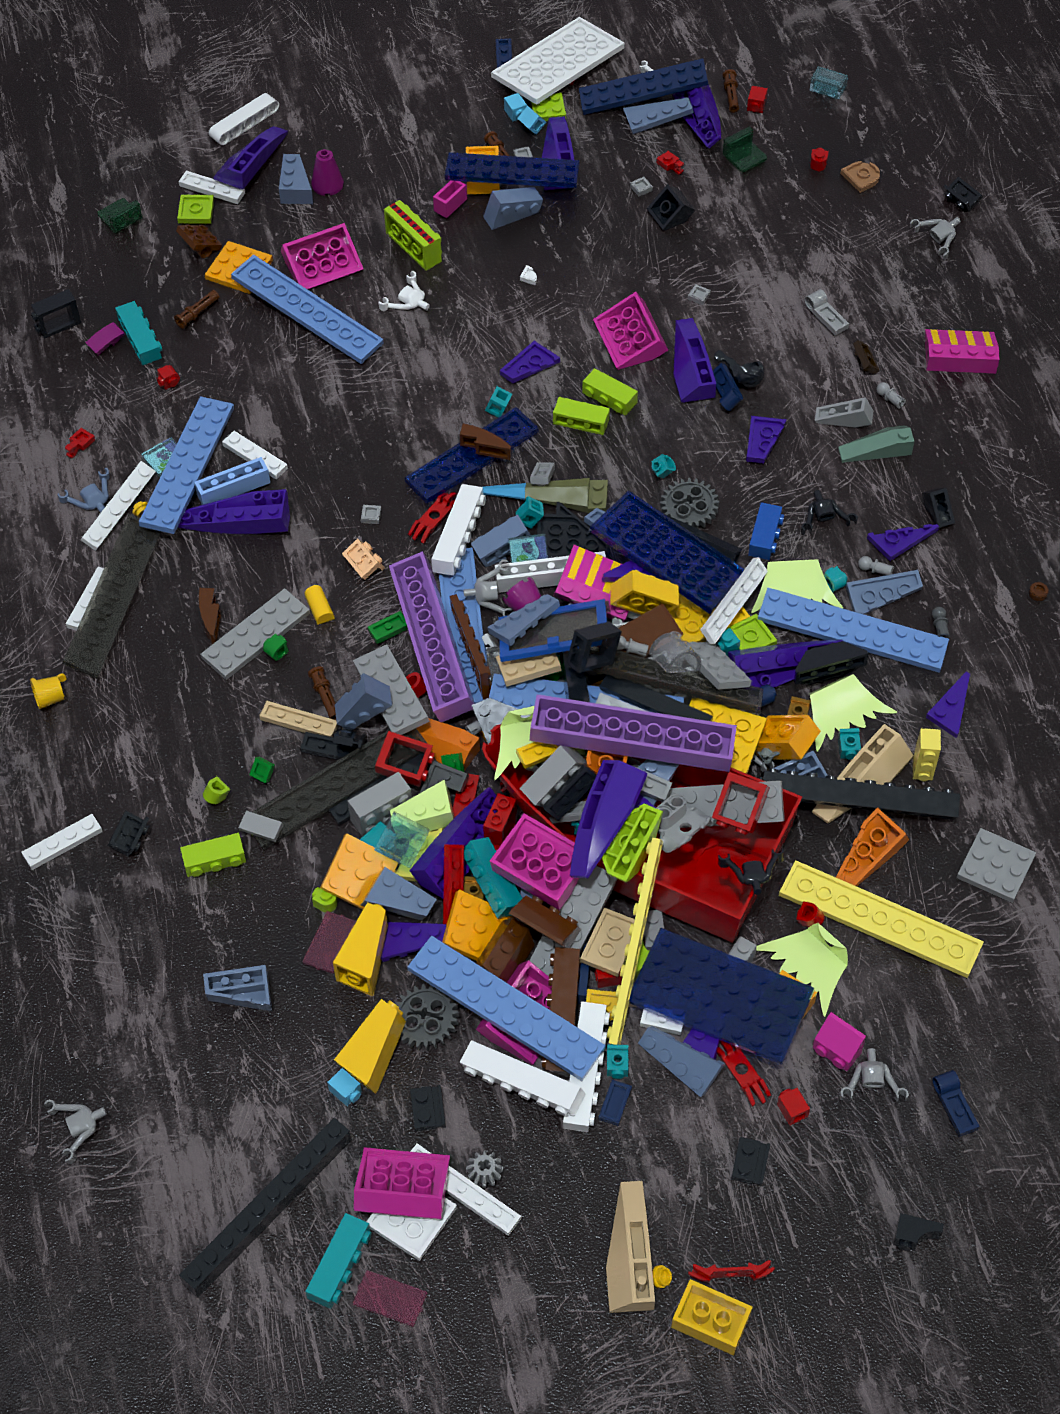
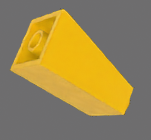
[333,902,388,997]
[334,999,406,1094]

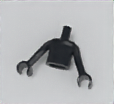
[801,490,858,535]
[718,848,784,895]

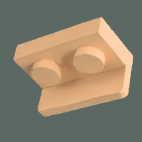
[342,539,385,580]

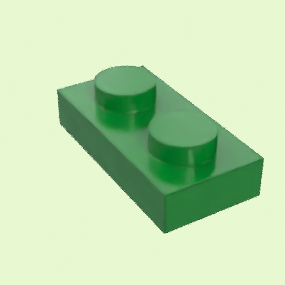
[368,611,408,644]

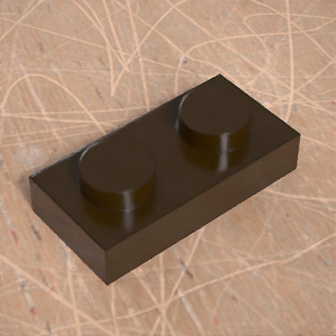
[853,340,880,375]

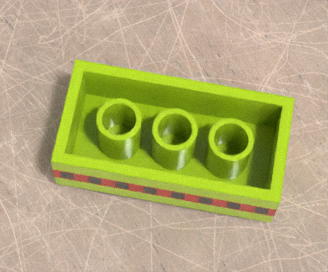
[384,200,442,271]

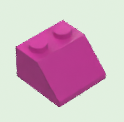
[813,1012,866,1071]

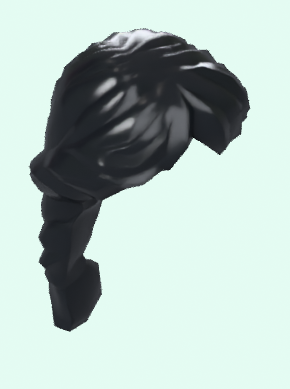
[714,350,765,388]

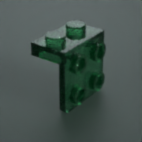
[723,126,767,172]
[97,198,142,233]

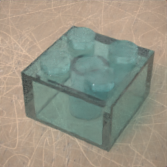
[374,811,430,868]

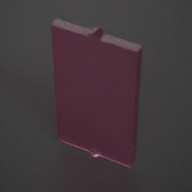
[302,911,356,974]
[353,1270,427,1327]

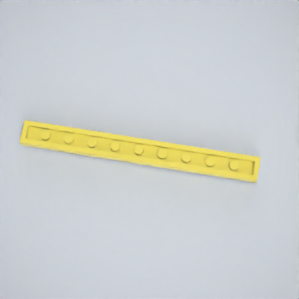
[607,837,663,1045]

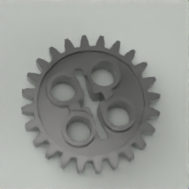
[660,478,719,529]
[395,984,460,1050]

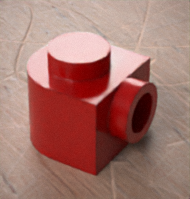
[810,148,829,171]
[156,365,180,390]
[406,672,427,698]
[796,901,824,927]

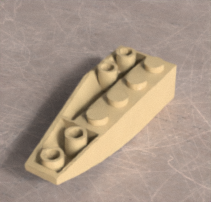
[812,724,914,824]
[606,1181,655,1313]

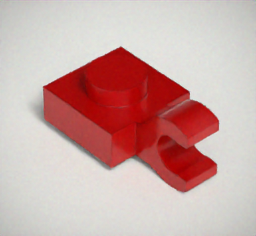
[656,151,684,175]
[65,428,95,458]

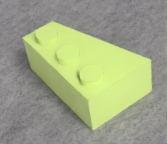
[390,780,454,839]

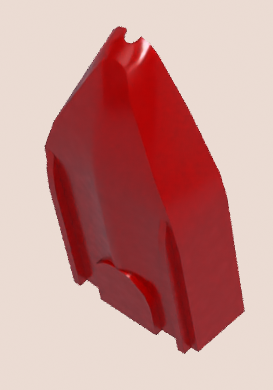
[482,724,802,943]

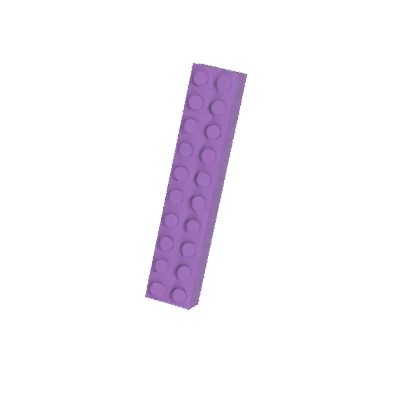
[389,551,475,722]
[529,694,737,772]

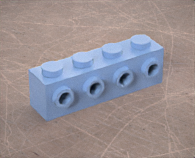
[194,457,270,505]

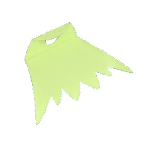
[751,559,843,613]
[809,674,897,752]
[494,706,587,780]
[756,923,848,1017]

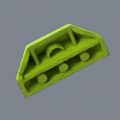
[602,804,663,883]

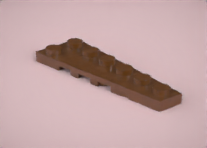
[449,594,492,700]

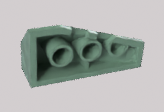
[838,425,914,463]

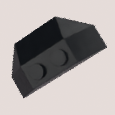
[794,641,869,685]

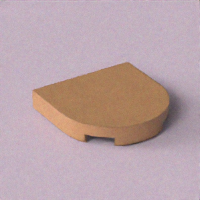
[840,161,880,193]

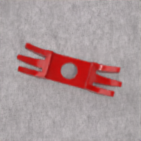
[408,492,457,544]
[717,1037,771,1107]
[688,1260,775,1283]

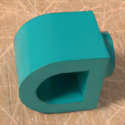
[651,454,676,478]
[824,566,847,592]

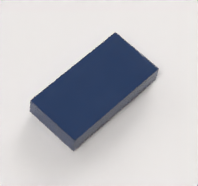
[598,1080,632,1126]

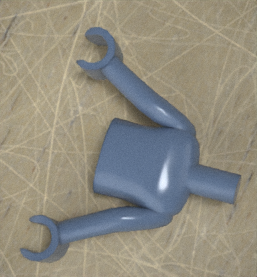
[58,468,110,513]

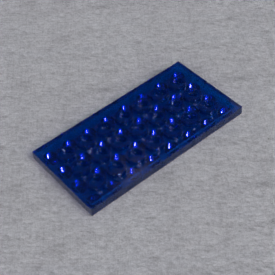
[589,491,745,614]
[629,928,815,1065]

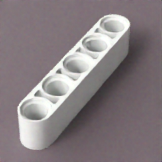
[209,93,279,145]

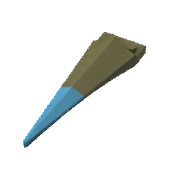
[483,478,609,513]

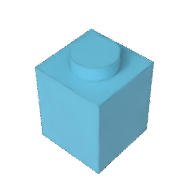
[504,93,527,122]
[517,106,546,135]
[327,1068,362,1106]

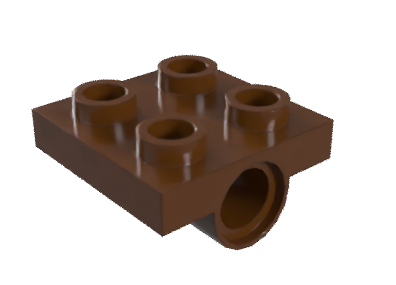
[176,225,222,258]

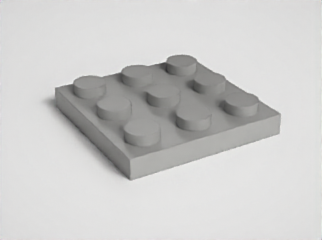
[957,828,1036,903]

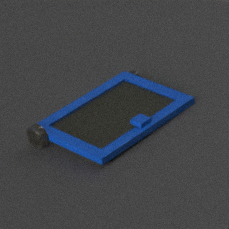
[493,599,611,662]

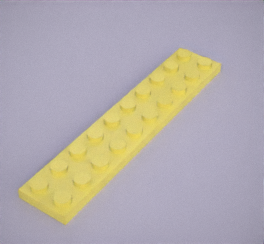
[779,860,984,978]

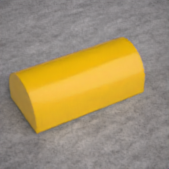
[304,585,335,625]

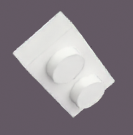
[640,1004,685,1035]

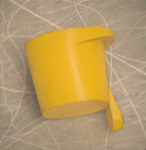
[30,673,66,709]

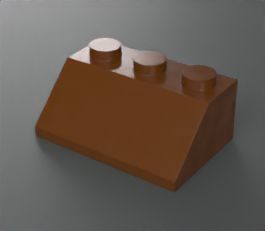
[509,895,581,948]
[476,917,535,983]

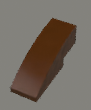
[460,423,511,460]
[199,588,221,645]

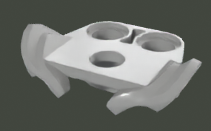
[656,794,711,853]

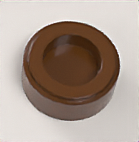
[1029,582,1049,601]

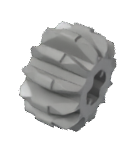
[466,1150,503,1189]

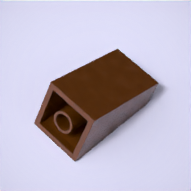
[598,603,683,675]

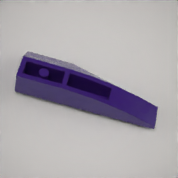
[673,85,721,148]
[540,116,577,190]
[214,126,288,190]
[674,318,716,403]
[178,489,290,534]
[728,639,843,693]
[570,760,648,879]
[409,787,497,899]

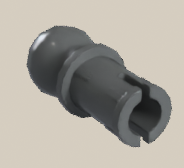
[932,607,950,638]

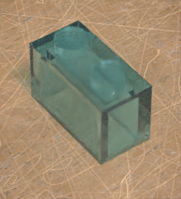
[810,66,848,99]

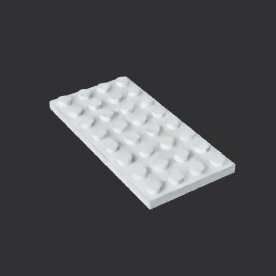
[491,17,625,105]

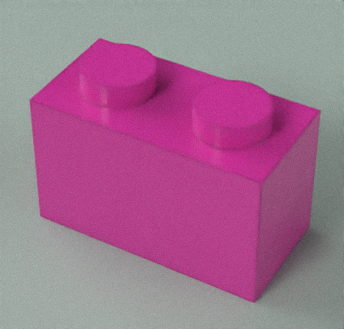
[433,178,467,218]

